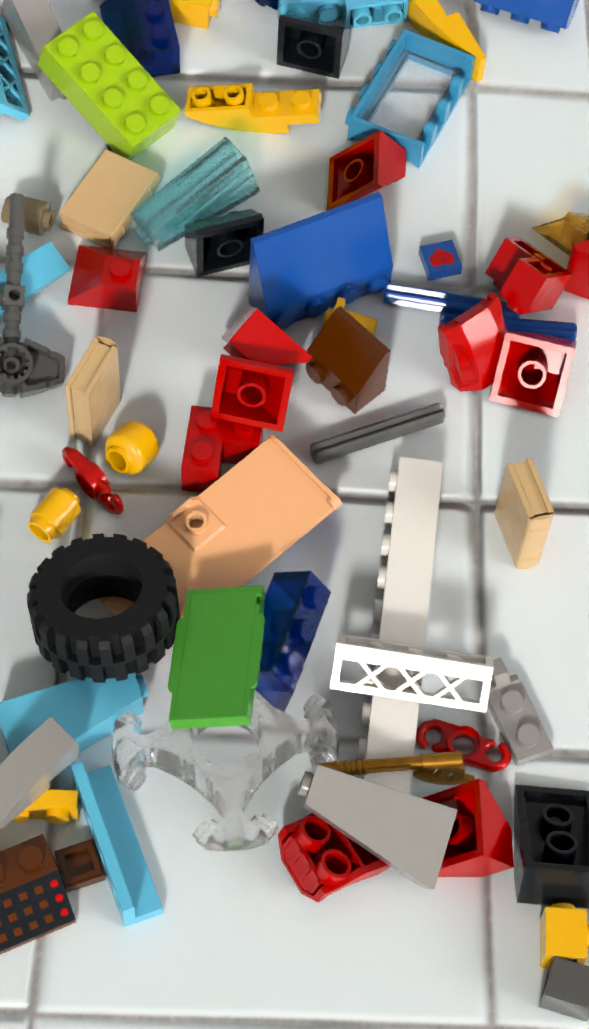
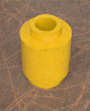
[27,488,81,543]

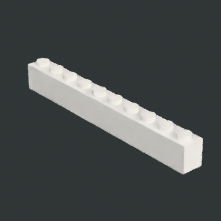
[355,457,443,794]

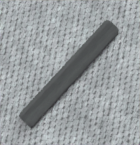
[310,403,446,464]

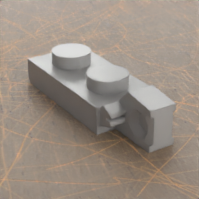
[487,657,554,766]

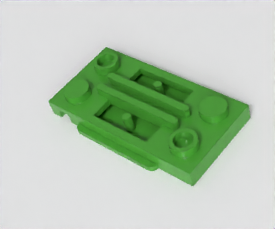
[168,585,266,729]

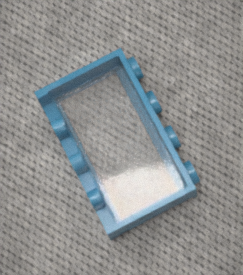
[345,29,475,168]

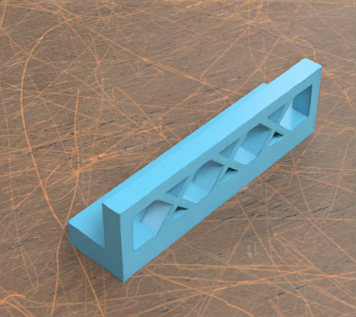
[0,16,30,121]
[71,762,163,927]

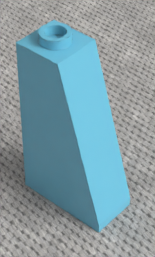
[0,673,148,754]

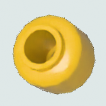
[105,421,159,475]

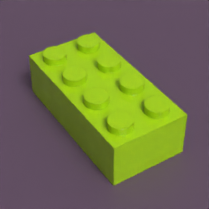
[37,11,182,160]

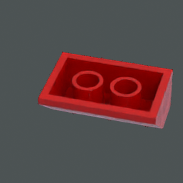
[221,306,312,365]

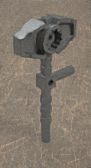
[0,193,65,398]

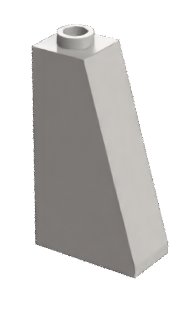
[3,0,67,101]
[298,764,458,890]

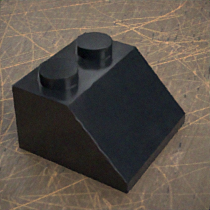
[277,14,350,79]
[185,209,264,277]

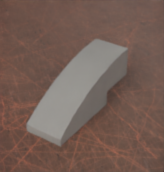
[0,716,80,831]

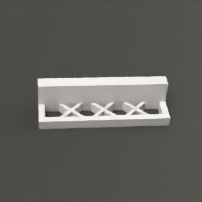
[330,633,494,713]

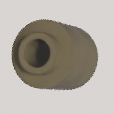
[1,196,55,236]

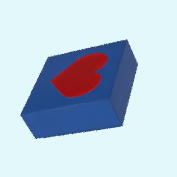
[418,240,462,280]

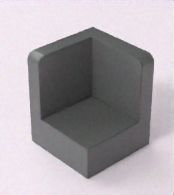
[539,956,589,1021]

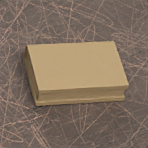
[59,149,160,249]
[65,336,121,448]
[494,457,554,569]

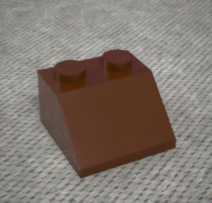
[306,306,391,414]

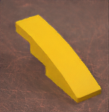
[407,0,486,81]

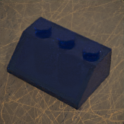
[100,0,180,77]
[255,571,331,712]

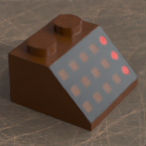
[0,834,76,954]

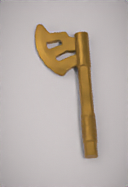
[317,751,475,785]

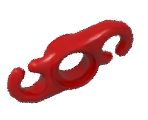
[62,446,124,515]
[416,719,512,773]

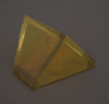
[532,212,589,256]

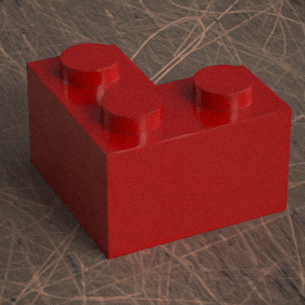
[485,237,573,315]
[181,405,263,492]

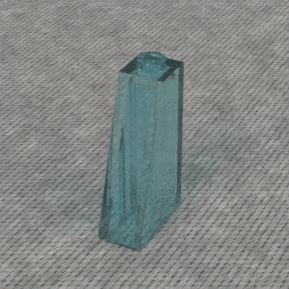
[130,137,260,251]

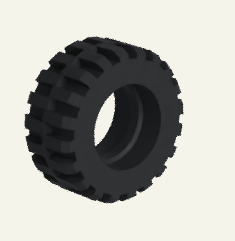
[27,533,180,683]

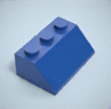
[474,0,580,33]

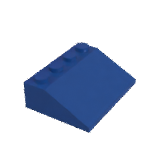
[248,192,393,329]

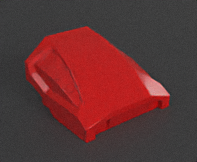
[438,292,507,392]
[278,813,390,902]

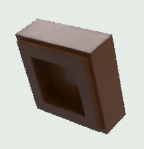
[54,839,106,893]

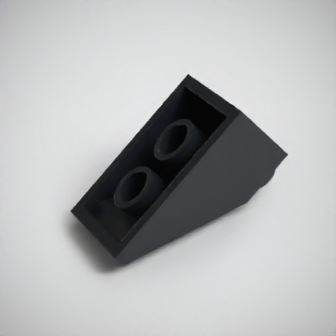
[514,785,589,909]

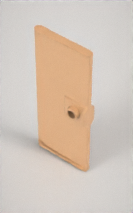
[98,434,342,651]

